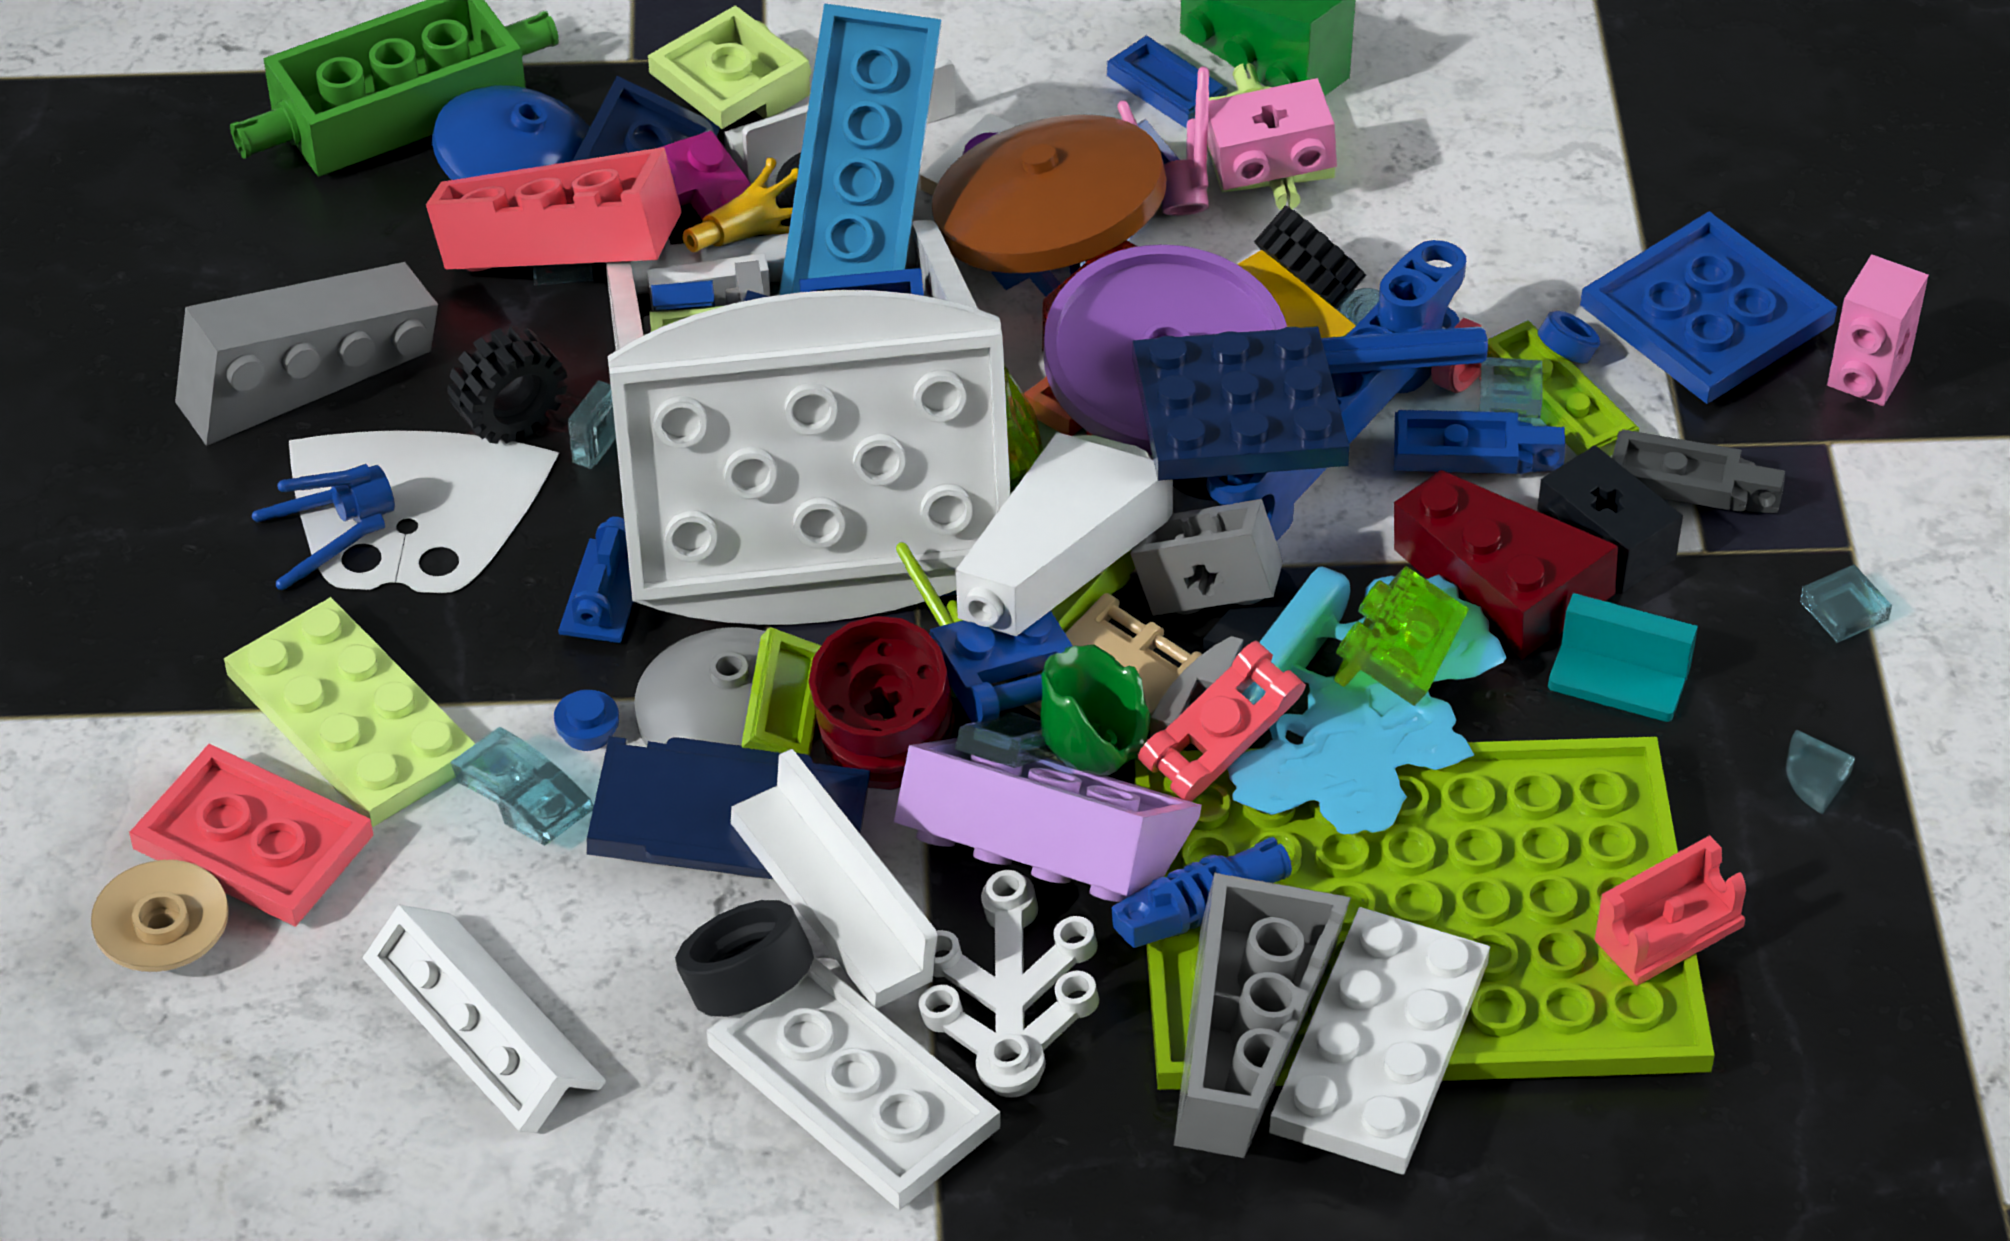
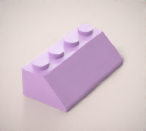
[894,735,1202,902]

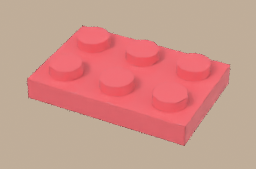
[129,744,374,927]

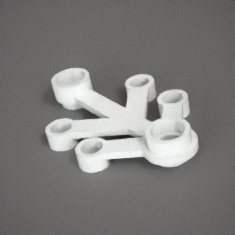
[919,870,1099,1097]

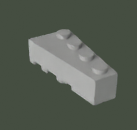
[175,262,438,446]
[1174,873,1351,1158]

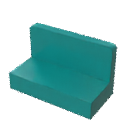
[1548,593,1698,722]

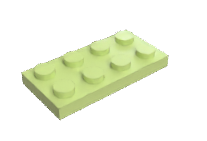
[224,597,480,827]

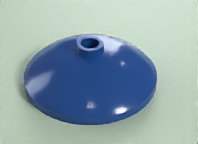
[432,86,590,180]

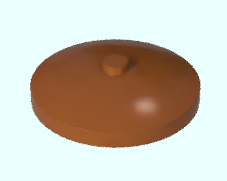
[932,115,1167,273]

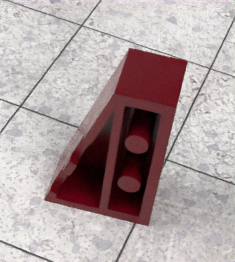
[1394,470,1618,660]

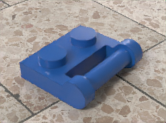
[929,611,1073,725]

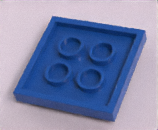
[1580,211,1837,404]

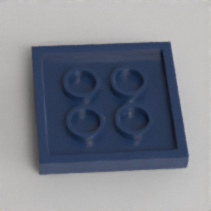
[1132,327,1350,481]

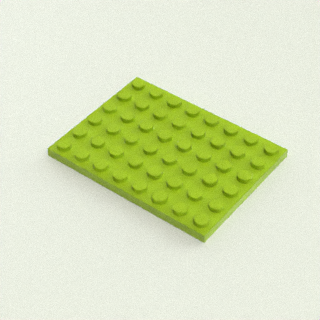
[1133,737,1715,1090]

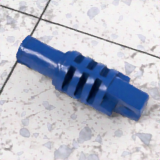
[1112,837,1292,948]

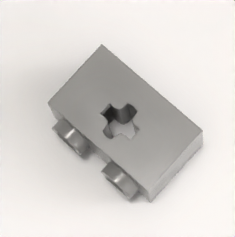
[1130,499,1283,616]

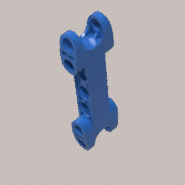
[1207,240,1467,542]

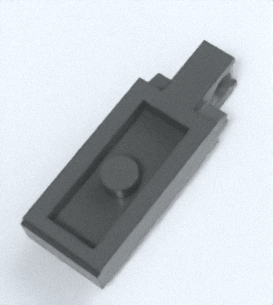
[1612,429,1785,514]

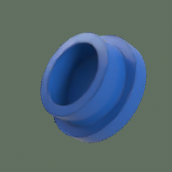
[554,690,619,751]

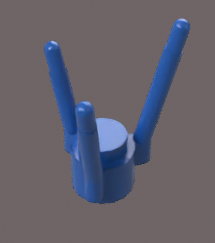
[252,464,395,590]

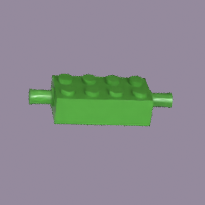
[230,0,559,177]

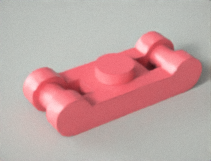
[1138,641,1306,802]

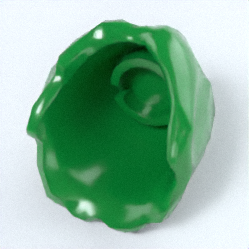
[1041,645,1151,775]

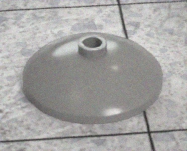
[634,627,820,748]

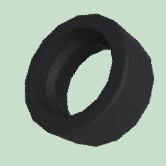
[675,900,814,1017]

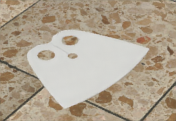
[289,430,559,593]

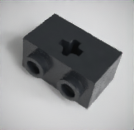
[1537,445,1683,593]

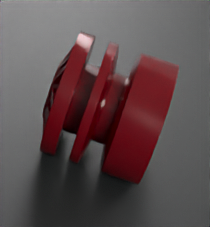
[808,616,956,790]

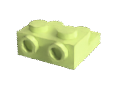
[648,5,811,129]

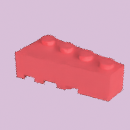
[426,147,682,272]

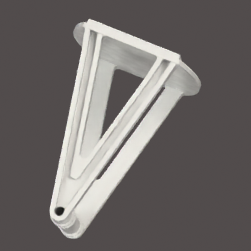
[606,219,1010,625]

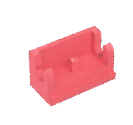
[1594,835,1746,986]

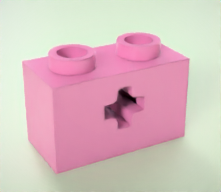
[1207,78,1337,191]
[1827,254,1929,406]

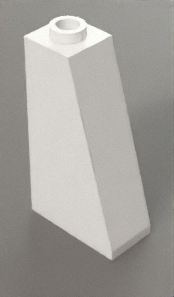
[956,432,1173,636]

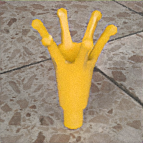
[683,157,799,252]

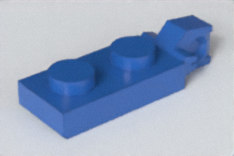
[1394,410,1565,474]

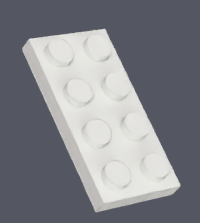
[1269,907,1490,1175]
[707,958,1000,1210]

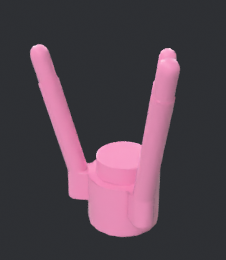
[1117,67,1209,216]

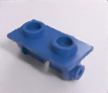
[558,517,634,643]

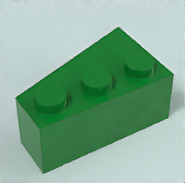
[1180,0,1356,96]

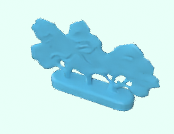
[1227,566,1506,834]

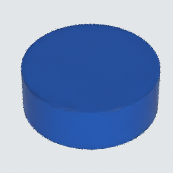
[1537,311,1600,364]

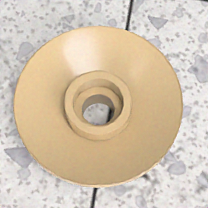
[91,860,229,972]

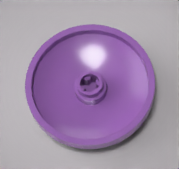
[1043,244,1287,455]

